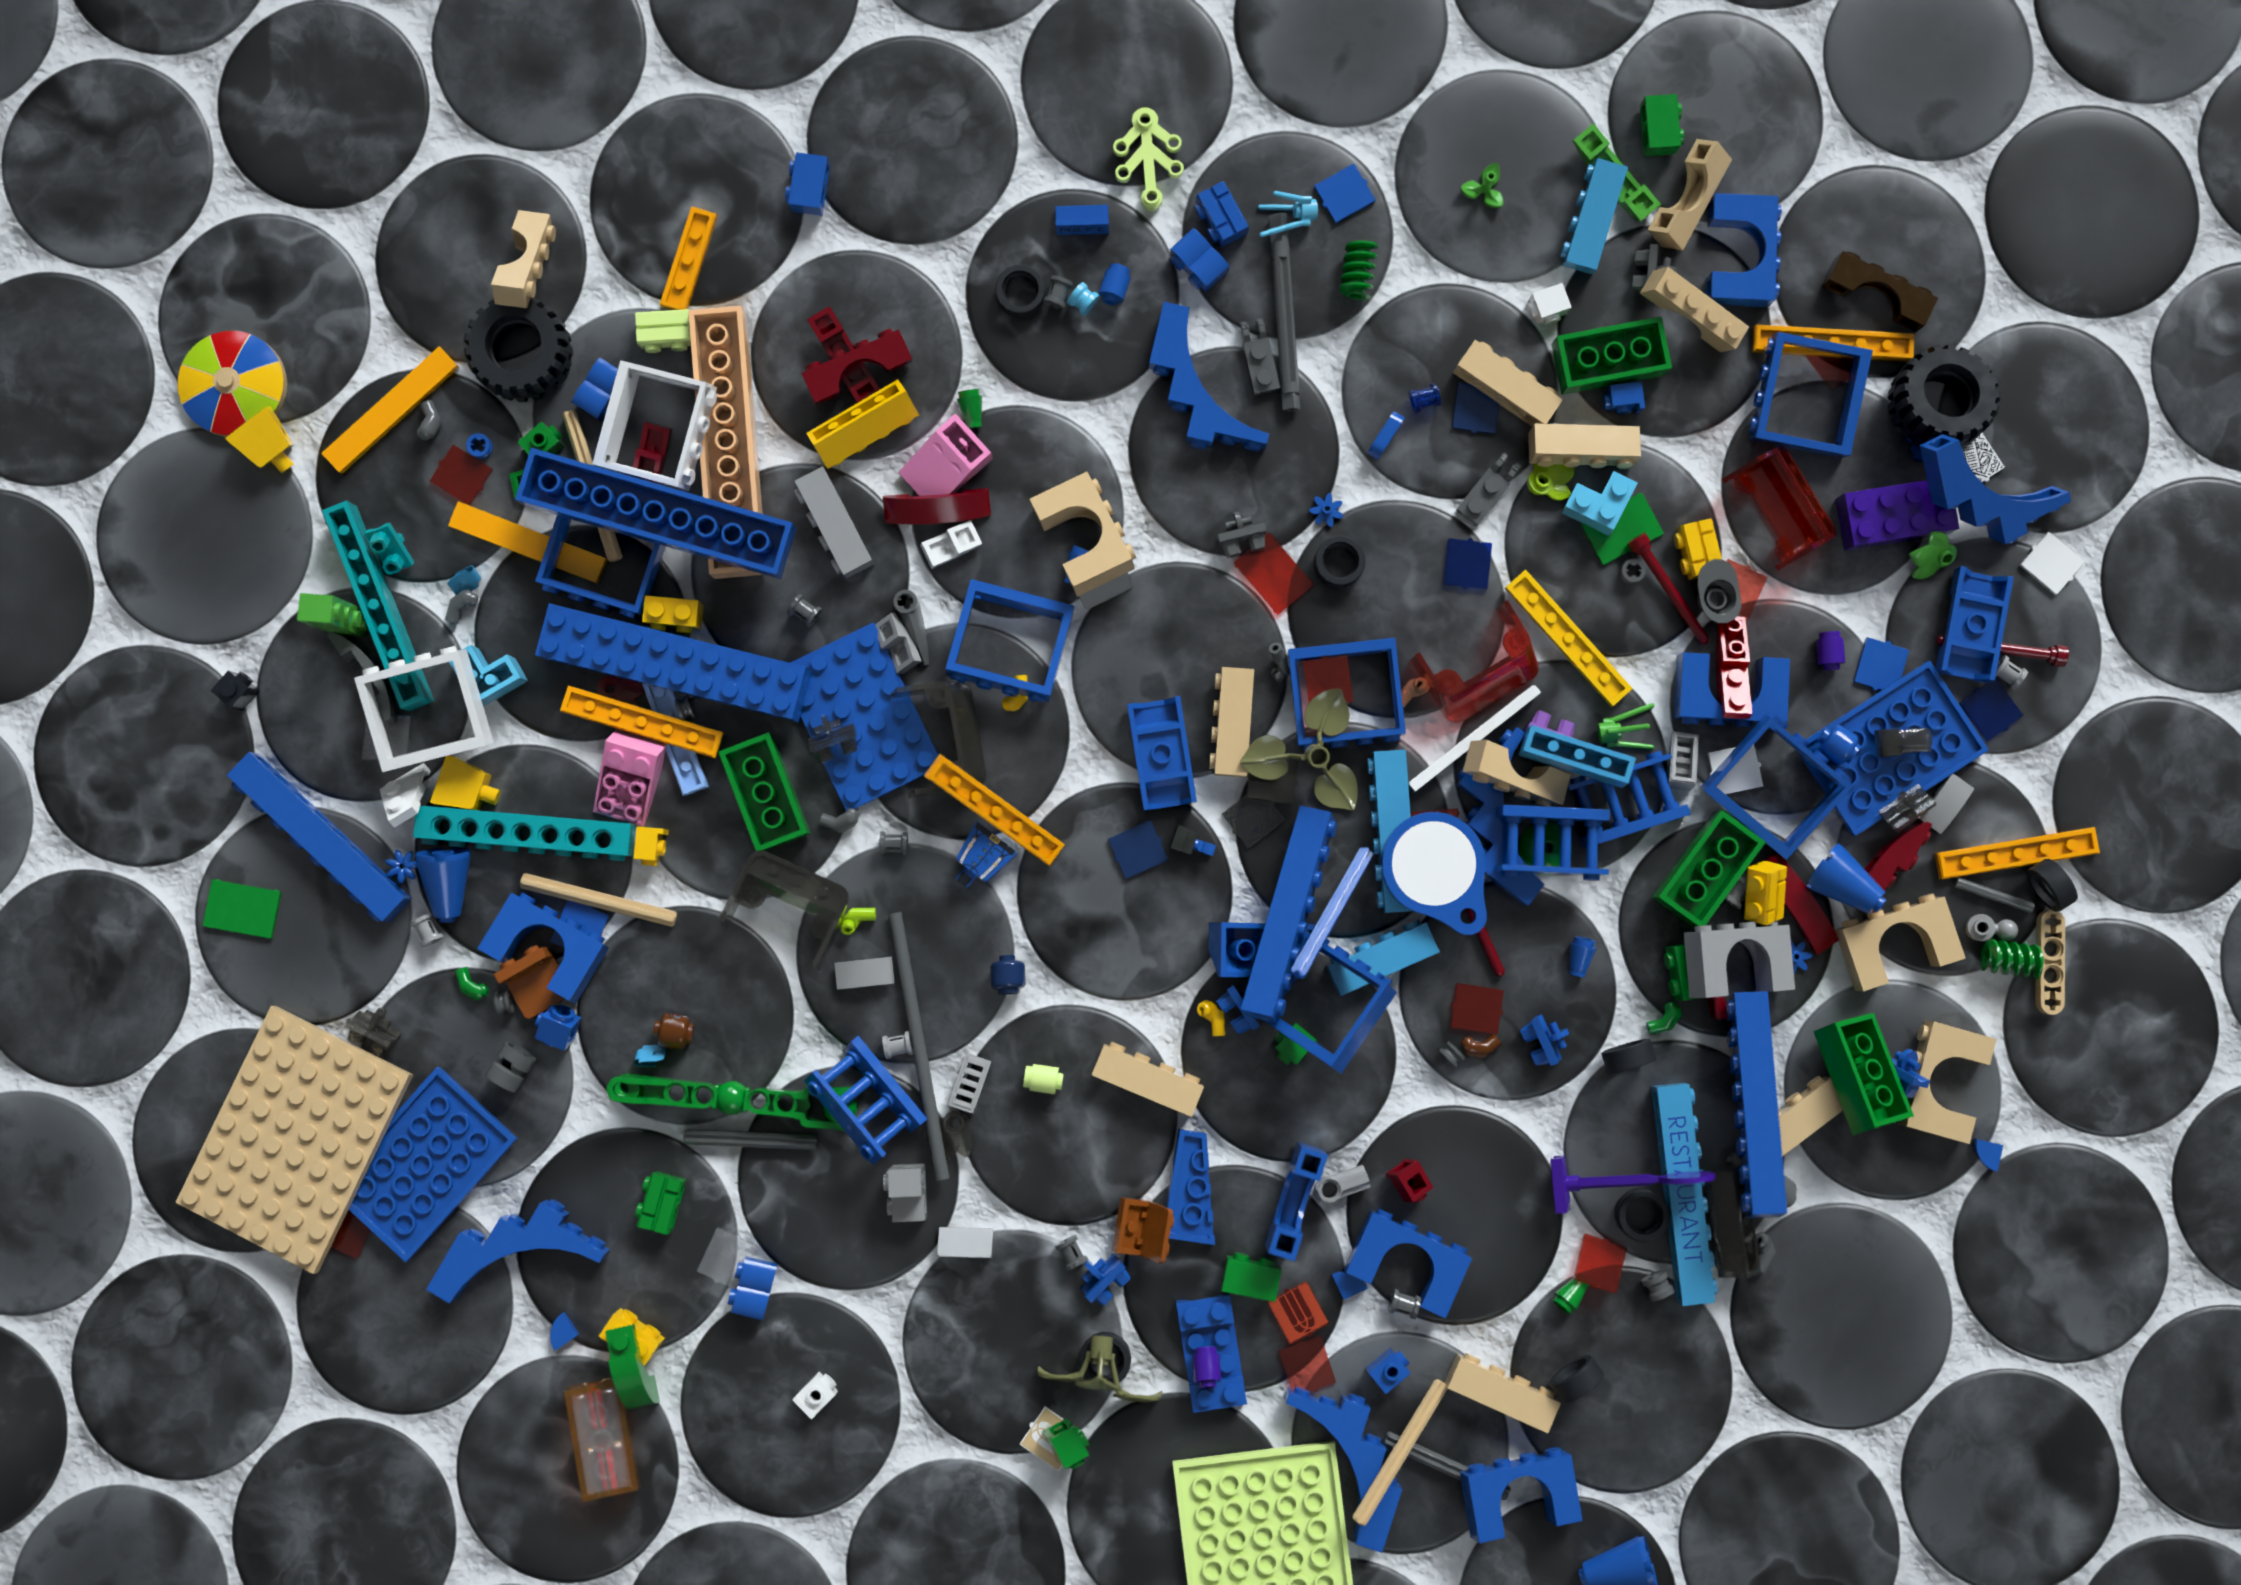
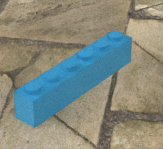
[1367,750,1411,913]

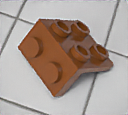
[494,945,565,1019]
[1111,1197,1174,1264]

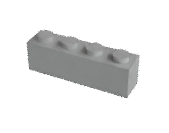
[794,466,874,579]

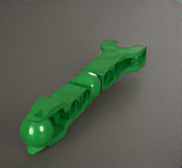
[607,1073,857,1132]

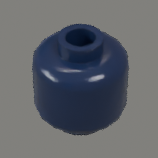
[990,955,1026,995]

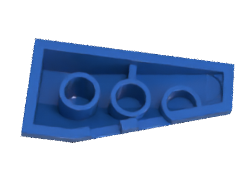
[1208,922,1316,977]

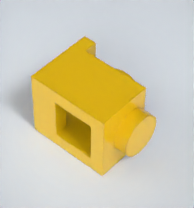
[634,827,669,866]

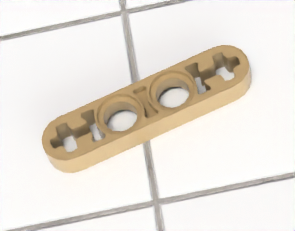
[2035,910,2065,1015]

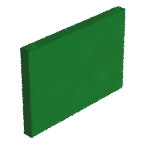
[1580,492,1664,566]
[203,879,282,939]

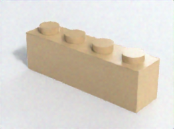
[1453,340,1563,427]
[1528,423,1641,469]
[1209,667,1254,778]
[1092,1042,1204,1117]
[1778,1076,1843,1156]
[1444,1353,1561,1433]

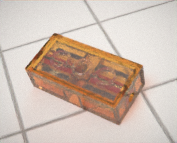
[564,1377,640,1502]

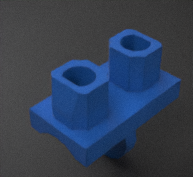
[1216,985,1260,1034]
[1520,1014,1569,1066]
[1892,1049,1931,1098]
[1080,1253,1130,1306]

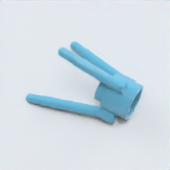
[1258,191,1318,237]

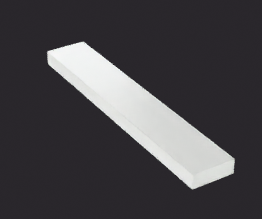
[1408,685,1541,793]

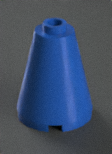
[1806,843,1887,914]
[415,847,471,922]
[1579,1535,1658,1585]

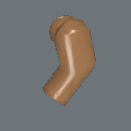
[1401,677,1430,708]

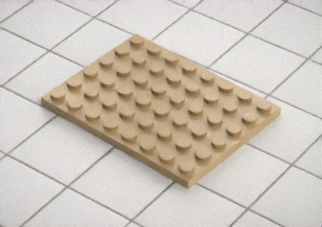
[175,1006,413,1274]

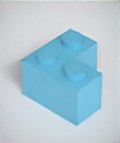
[1562,471,1638,536]
[449,645,528,707]

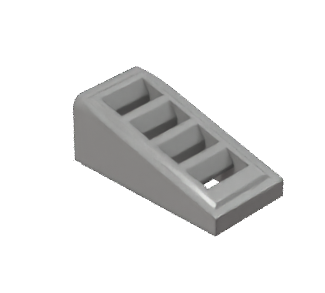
[1666,731,1699,791]
[948,1053,992,1114]

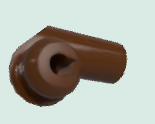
[1460,1034,1502,1058]

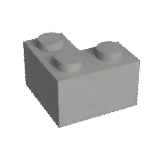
[883,1163,927,1222]

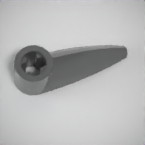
[893,590,929,667]

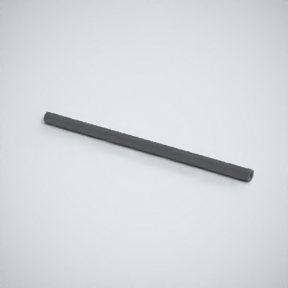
[888,912,949,1181]

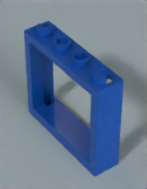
[1749,332,1873,458]
[535,515,666,619]
[945,579,1074,703]
[1288,638,1406,751]
[1701,714,1853,860]
[1263,932,1397,1074]

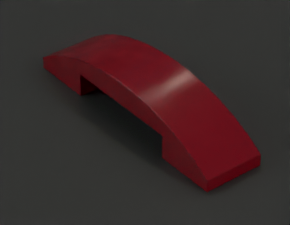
[807,306,880,403]
[882,488,991,525]
[1764,852,1839,955]

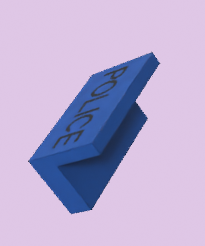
[1055,205,1109,235]

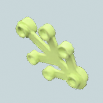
[1113,108,1184,211]

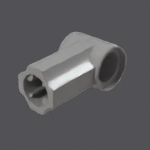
[1314,1165,1371,1203]

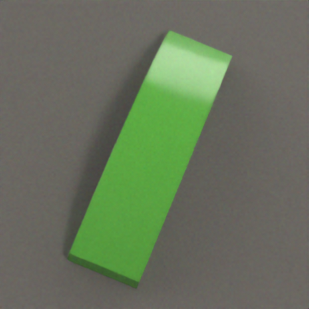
[1572,123,1661,222]

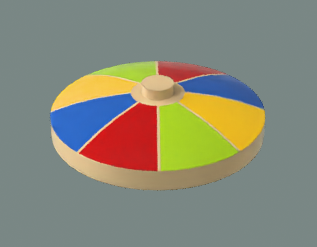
[177,331,287,437]

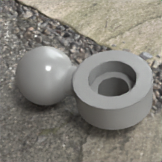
[1965,914,2018,941]

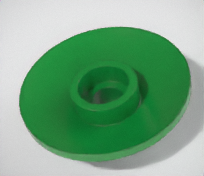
[1518,822,1572,875]

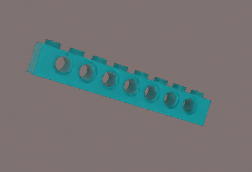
[413,806,636,861]

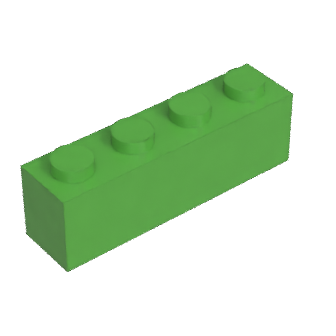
[297,593,369,637]

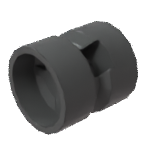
[485,1042,536,1092]

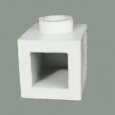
[1527,283,1572,325]

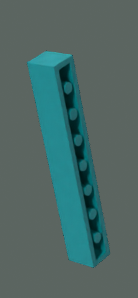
[322,500,434,711]

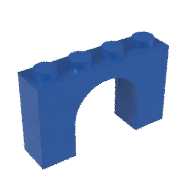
[1705,193,1782,307]
[1674,652,1790,729]
[477,892,609,1004]
[1264,1141,1328,1261]
[1344,1208,1472,1319]
[1459,1447,1583,1543]

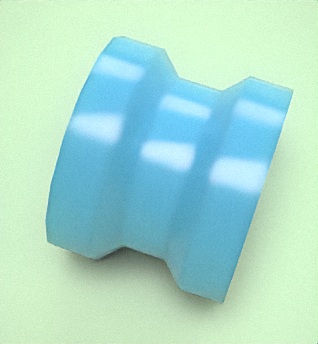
[1067,282,1100,316]

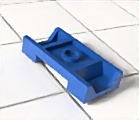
[1936,566,2014,684]
[1127,696,1197,811]
[1176,1292,1247,1413]

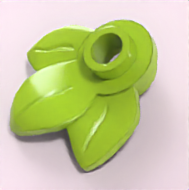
[1527,464,1575,501]

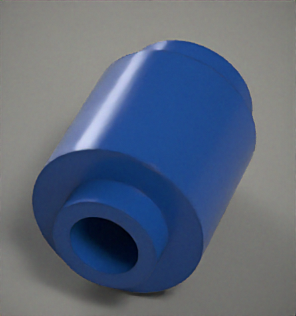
[1098,263,1131,306]

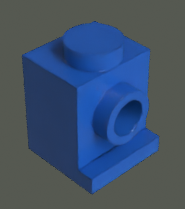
[1602,381,1645,415]

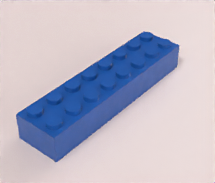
[1726,991,1787,1218]

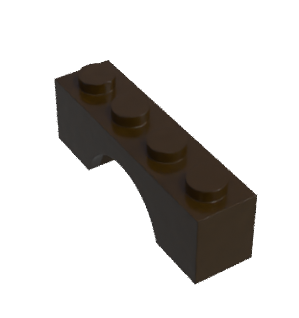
[1822,251,1938,332]

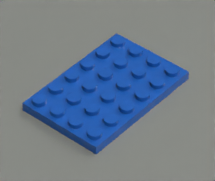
[790,622,938,811]
[1797,660,1989,836]
[349,1067,518,1262]

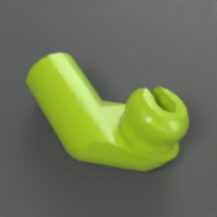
[839,908,876,935]

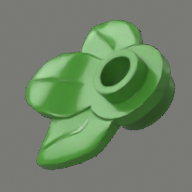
[1909,531,1957,579]

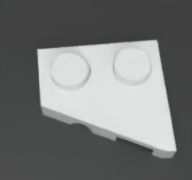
[379,763,430,828]

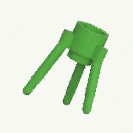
[1597,703,1655,750]

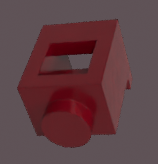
[1385,1159,1434,1203]

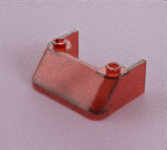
[1722,446,1836,571]
[1410,600,1539,723]

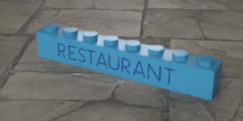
[1651,1083,1718,1306]

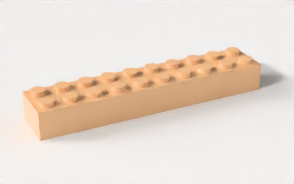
[688,306,763,579]

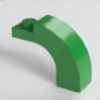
[605,1324,660,1410]

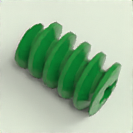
[1339,240,1379,301]
[1980,939,2044,979]

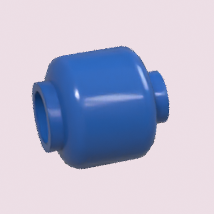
[1817,725,1861,765]

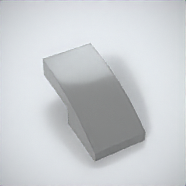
[875,613,922,674]
[1918,773,1974,834]
[834,957,895,990]

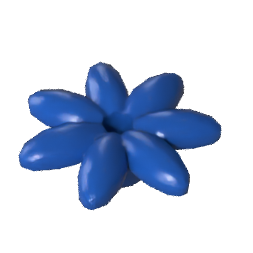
[1309,493,1343,527]
[385,850,417,884]
[1791,940,1812,973]

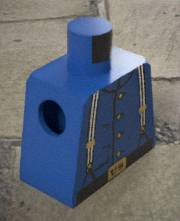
[955,821,1018,889]

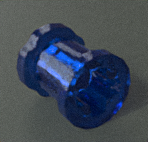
[1408,383,1442,413]

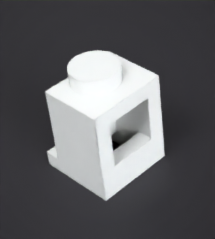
[792,1372,838,1419]

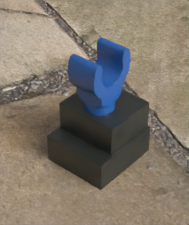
[1169,825,1216,856]

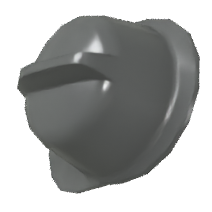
[1697,559,1741,623]

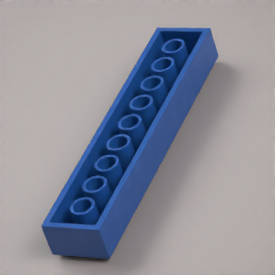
[515,448,797,579]
[535,603,812,723]

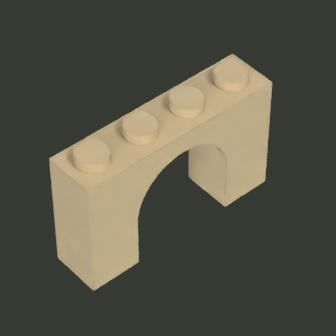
[1030,472,1136,597]
[1834,893,1966,991]
[1898,1021,1997,1144]

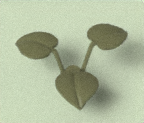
[1241,688,1358,810]
[1037,1336,1163,1402]

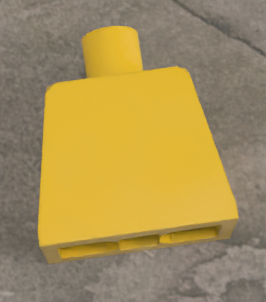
[225,406,294,474]
[430,755,501,811]

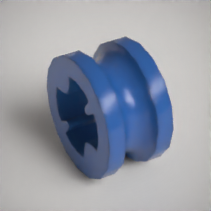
[466,433,493,459]

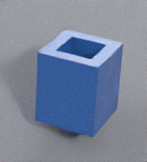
[1366,1347,1411,1394]

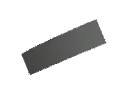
[327,632,396,726]

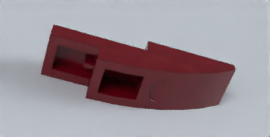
[1857,821,1932,914]

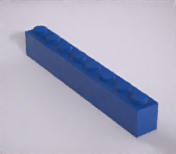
[227,752,412,922]
[1241,805,1337,1023]

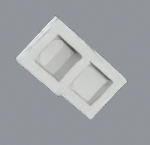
[920,520,982,569]

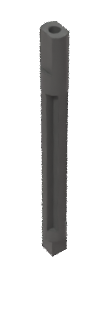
[1269,212,1301,412]

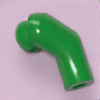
[454,967,489,1000]
[1646,1002,1682,1035]

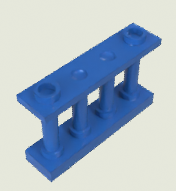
[1566,751,1691,848]
[1495,805,1610,881]
[804,1036,927,1165]

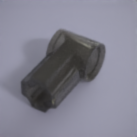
[1874,728,1933,758]

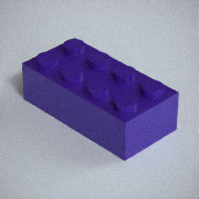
[1835,480,1960,551]

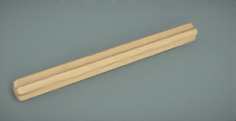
[562,410,622,562]
[520,873,677,927]
[1352,1379,1448,1526]

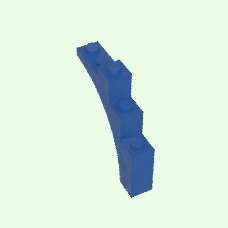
[1149,302,1269,451]
[1920,434,2071,544]
[1456,727,1545,906]
[426,1199,610,1303]
[1284,1386,1402,1553]

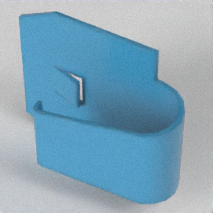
[447,566,481,595]
[634,1045,666,1067]

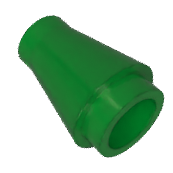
[957,389,983,429]
[1552,1273,1591,1315]

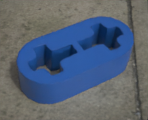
[1367,411,1405,460]

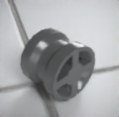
[1641,1270,1675,1301]

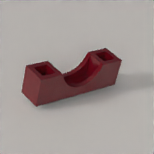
[801,328,912,405]

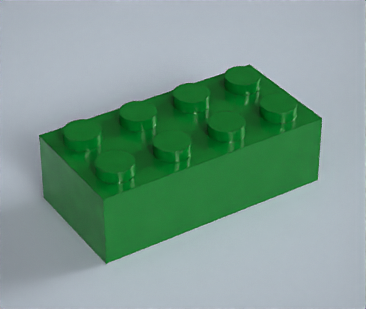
[1551,316,1672,395]
[719,732,811,854]
[1652,810,1766,929]
[1813,1013,1914,1135]

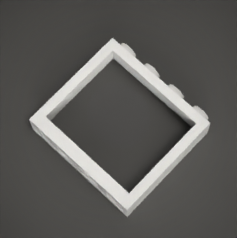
[592,360,717,491]
[354,646,494,772]

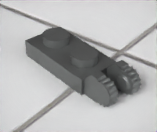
[1240,318,1280,396]
[1456,453,1521,526]

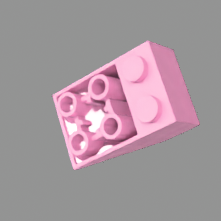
[898,414,993,496]
[593,729,667,827]

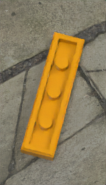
[659,206,718,310]

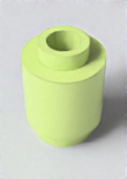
[1023,1064,1063,1094]

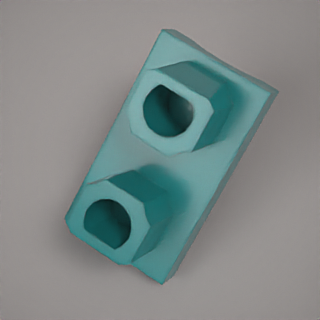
[364,522,414,575]

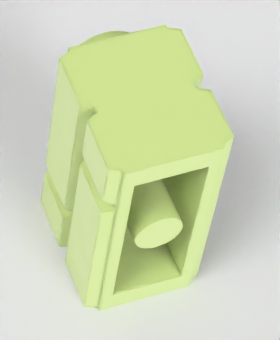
[635,309,691,353]

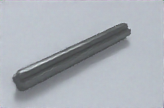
[683,1129,818,1150]
[1383,1432,1511,1500]

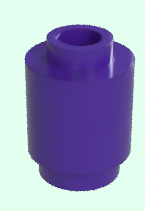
[1816,631,1846,671]
[1192,1347,1221,1389]

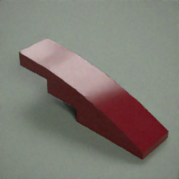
[631,421,673,484]

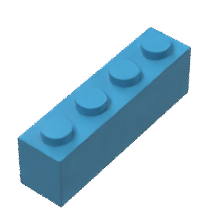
[1560,158,1628,274]
[1519,725,1636,788]
[1326,920,1440,996]

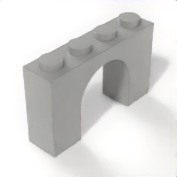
[1684,921,1795,998]

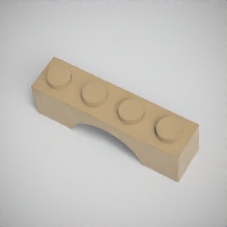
[1648,139,1732,250]
[491,210,556,308]
[1640,267,1749,352]
[1463,740,1571,807]

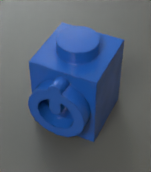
[535,1005,582,1051]

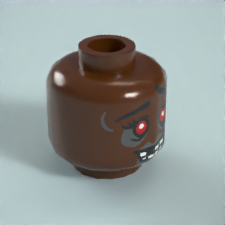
[653,1013,694,1050]

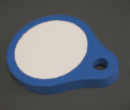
[1381,812,1487,935]

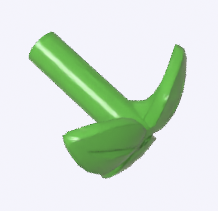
[1460,162,1503,208]

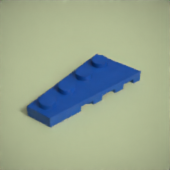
[1166,1128,1215,1245]

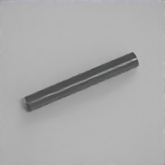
[1953,877,2035,913]

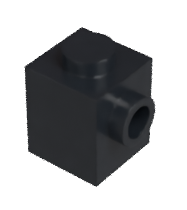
[211,670,260,711]

